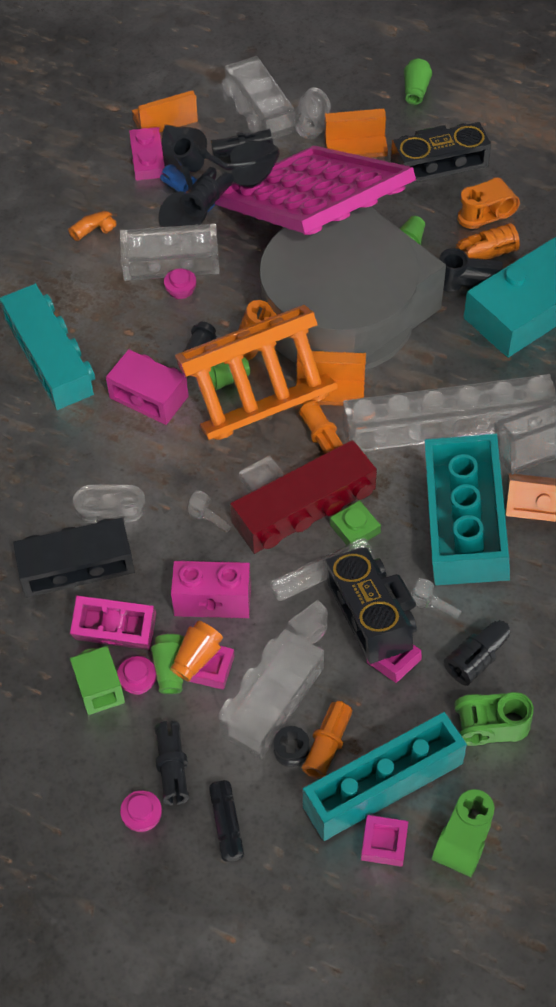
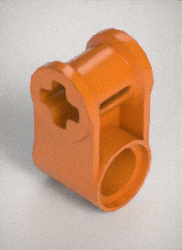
[457,177,520,229]

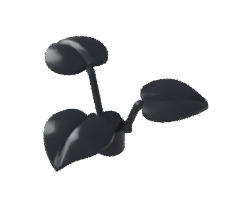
[159,125,280,239]

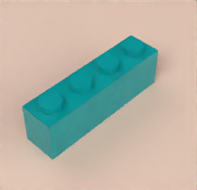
[0,284,95,410]
[303,712,467,842]

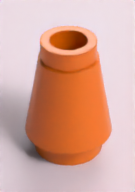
[170,621,223,682]

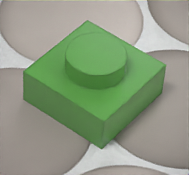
[330,500,381,550]

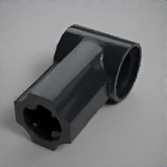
[439,248,503,292]

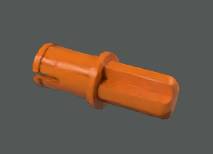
[299,401,343,454]
[301,700,352,779]

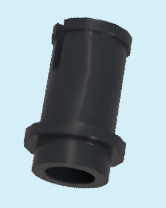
[183,321,217,352]

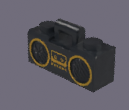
[391,122,491,184]
[325,547,417,664]

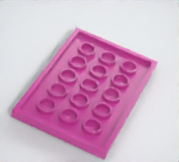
[215,146,416,235]

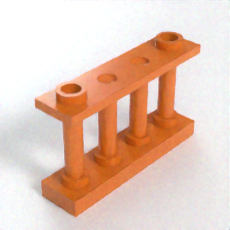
[175,305,338,440]

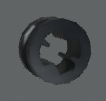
[274,726,309,767]

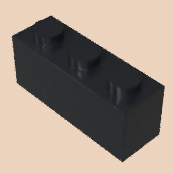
[13,517,135,598]

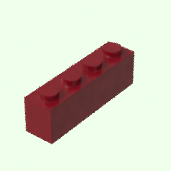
[230,440,377,554]

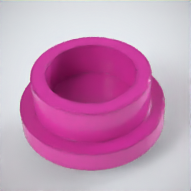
[164,269,197,299]
[117,656,156,695]
[120,790,162,832]

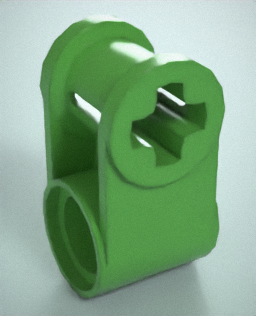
[454,692,534,746]
[432,789,495,878]

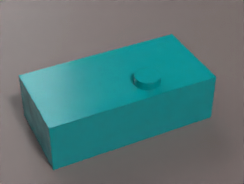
[463,237,556,358]
[425,434,510,586]

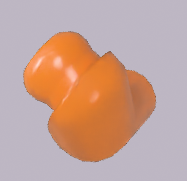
[68,211,117,241]

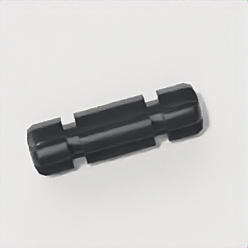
[209,780,244,862]

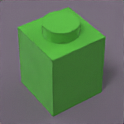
[70,646,125,715]

